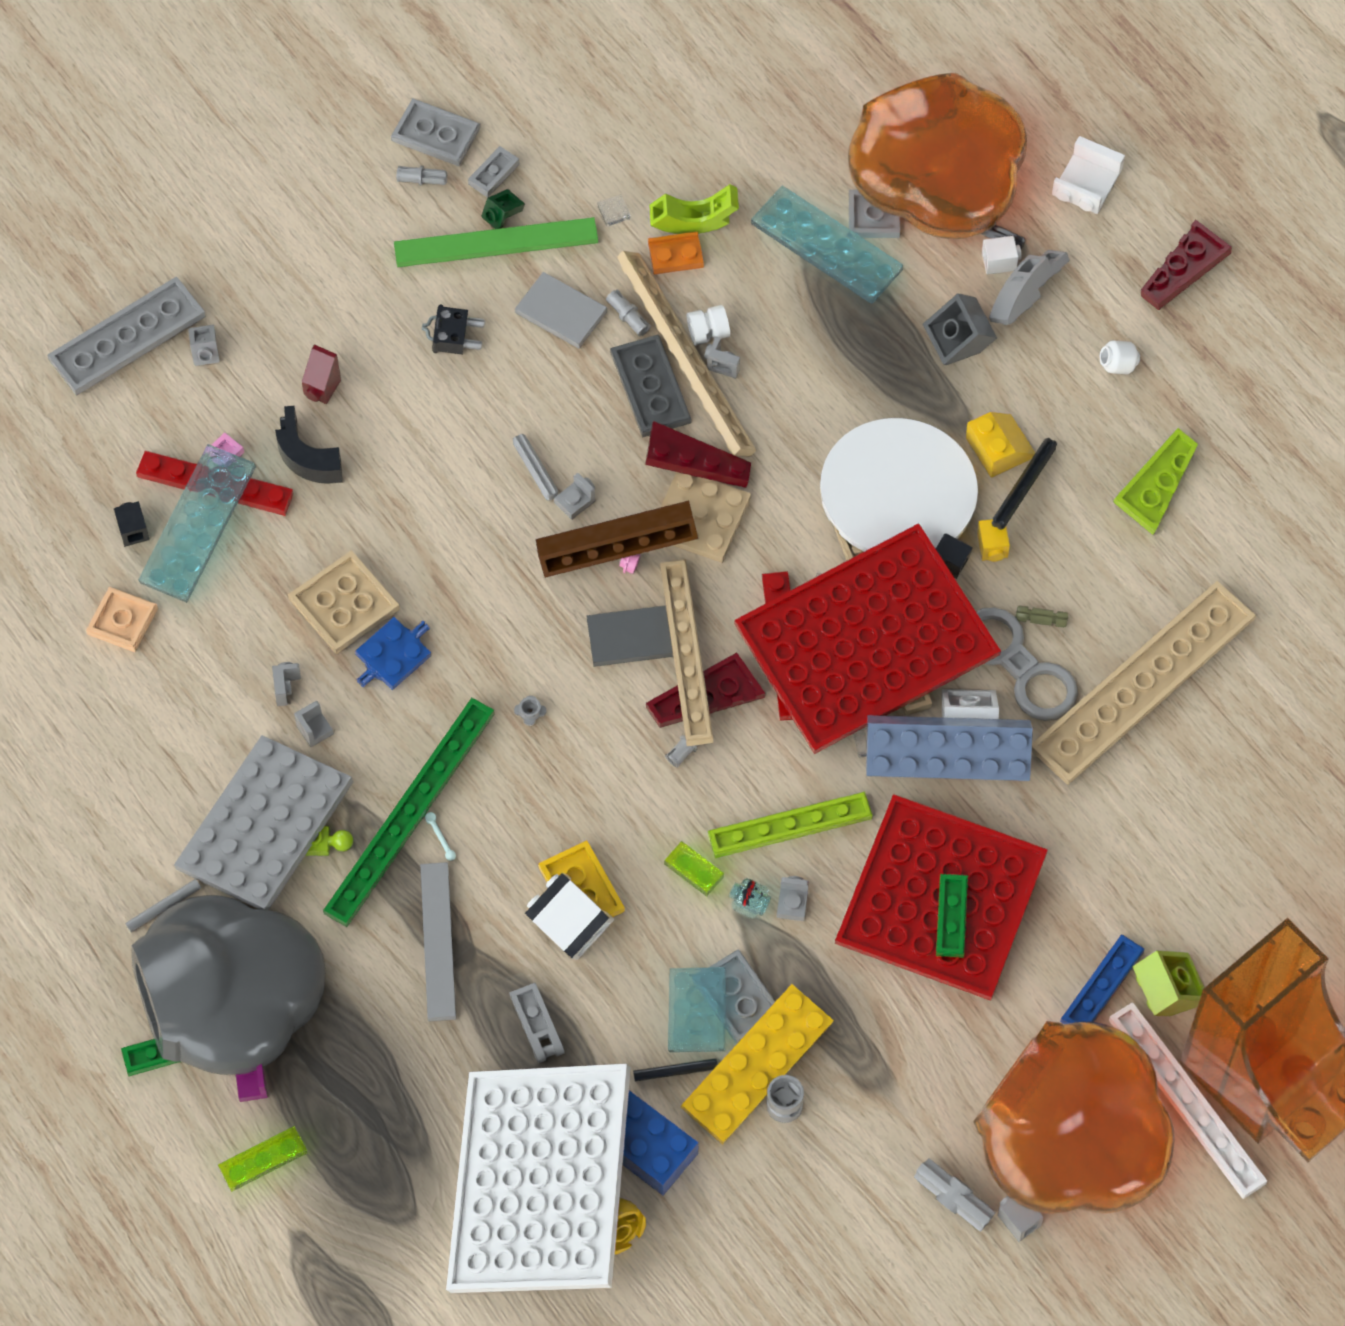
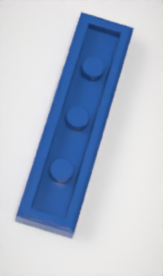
[1060,934,1145,1037]

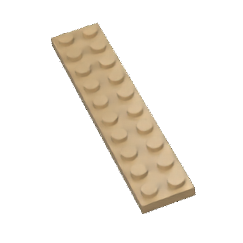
[1032,581,1256,785]

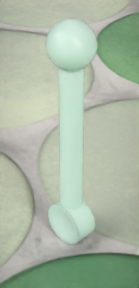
[425,812,456,861]

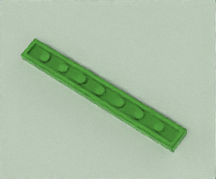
[394,217,598,267]

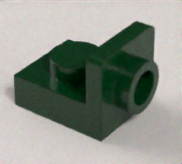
[481,189,525,229]

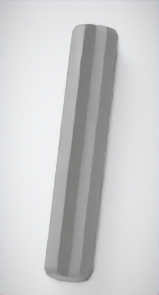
[513,434,558,501]

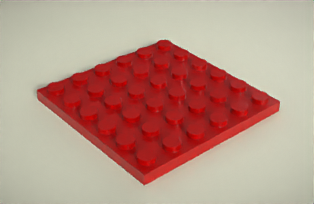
[835,794,1048,1001]

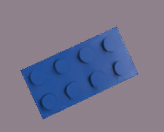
[622,1090,699,1196]

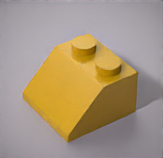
[966,412,1035,478]

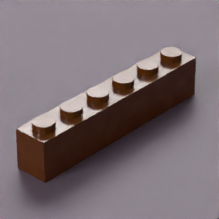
[535,500,699,578]

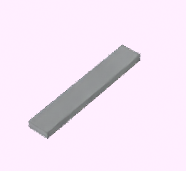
[420,862,456,1021]

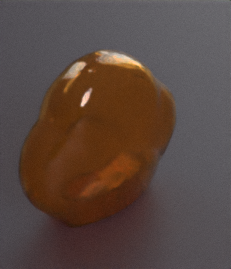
[848,73,1027,239]
[973,1021,1175,1214]

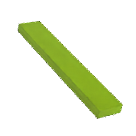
[708,792,873,858]

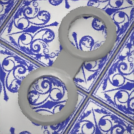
[976,607,1078,721]

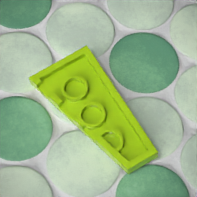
[1113,428,1198,535]

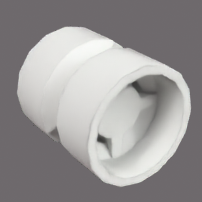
[687,305,730,345]

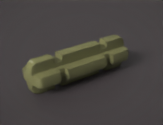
[1016,605,1068,628]

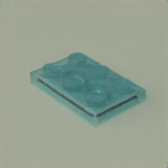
[668,967,726,1052]

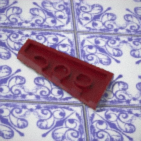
[646,652,765,728]

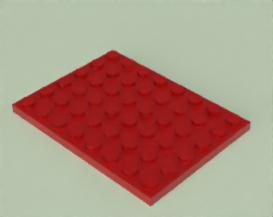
[734,523,1001,754]

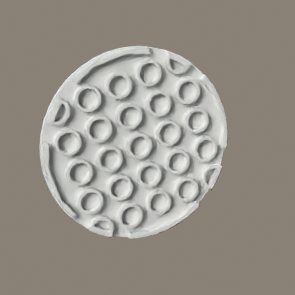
[820,418,978,552]

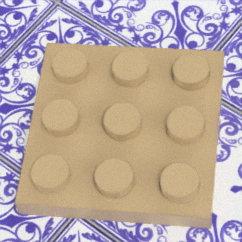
[660,472,751,563]
[288,550,400,655]

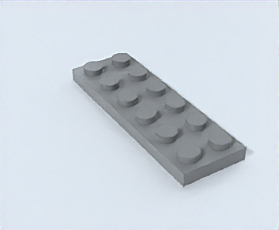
[47,276,206,396]

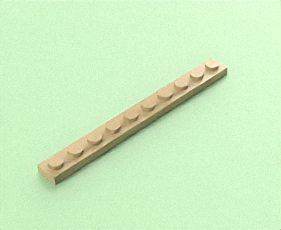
[617,251,757,457]

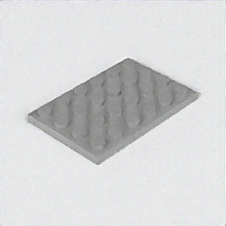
[174,735,353,910]

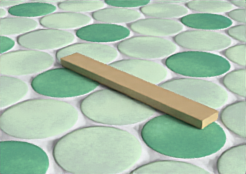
[660,559,714,746]

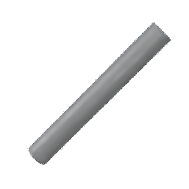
[125,879,201,932]

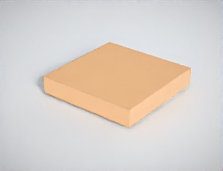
[86,587,158,652]

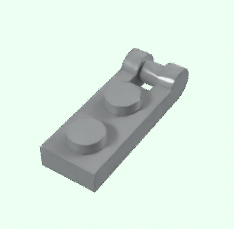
[509,983,565,1064]

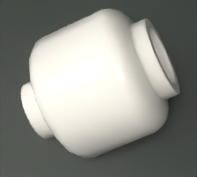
[1100,340,1140,374]

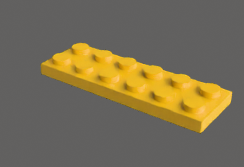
[680,984,834,1145]

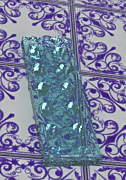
[751,185,903,304]
[138,444,256,603]

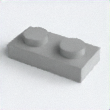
[468,146,519,198]

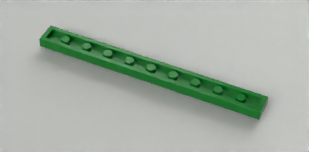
[323,697,495,927]

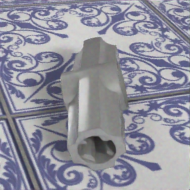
[914,1158,996,1232]

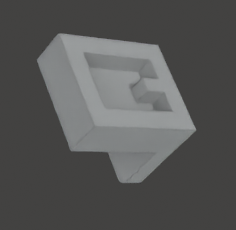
[189,324,219,366]
[704,337,740,379]
[554,473,595,520]
[272,662,301,706]
[777,876,809,921]

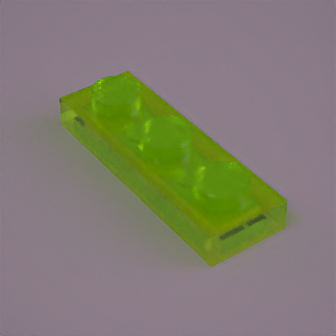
[218,1126,308,1192]

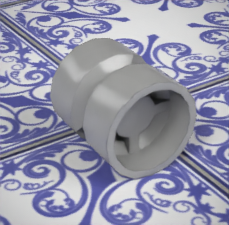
[767,1075,804,1123]

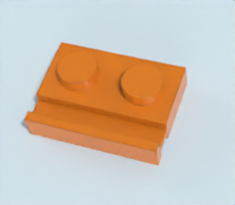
[648,232,704,275]

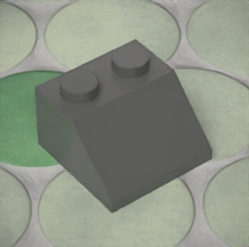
[923,293,997,365]

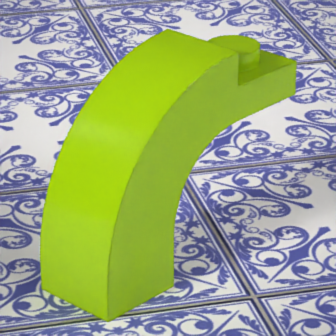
[649,184,739,234]

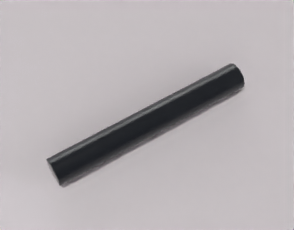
[633,1058,718,1082]

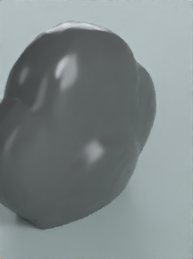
[131,895,326,1075]

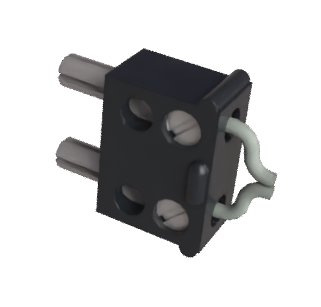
[422,304,485,355]

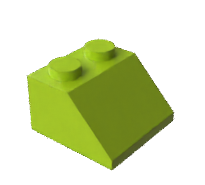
[1133,950,1210,1017]

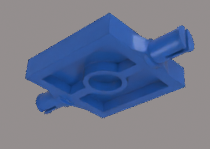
[355,617,431,690]

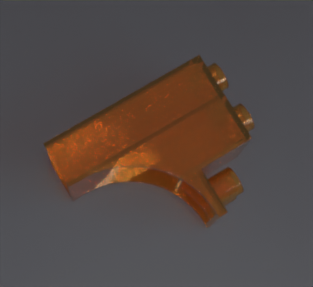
[1179,918,1345,1163]

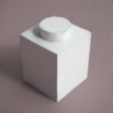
[982,236,1021,275]

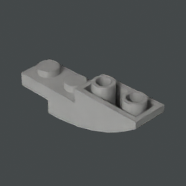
[989,250,1070,325]

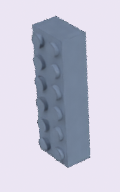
[866,715,1033,781]

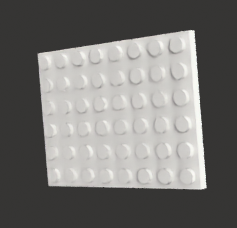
[446,1064,631,1293]

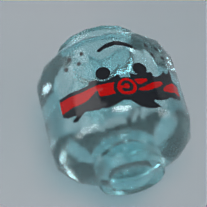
[728,878,771,919]

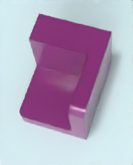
[235,1064,268,1102]

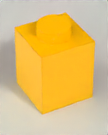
[977,519,1010,562]

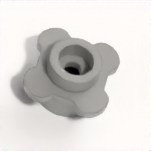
[514,696,546,726]

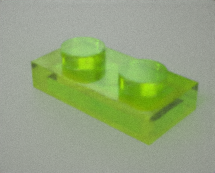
[664,841,724,897]

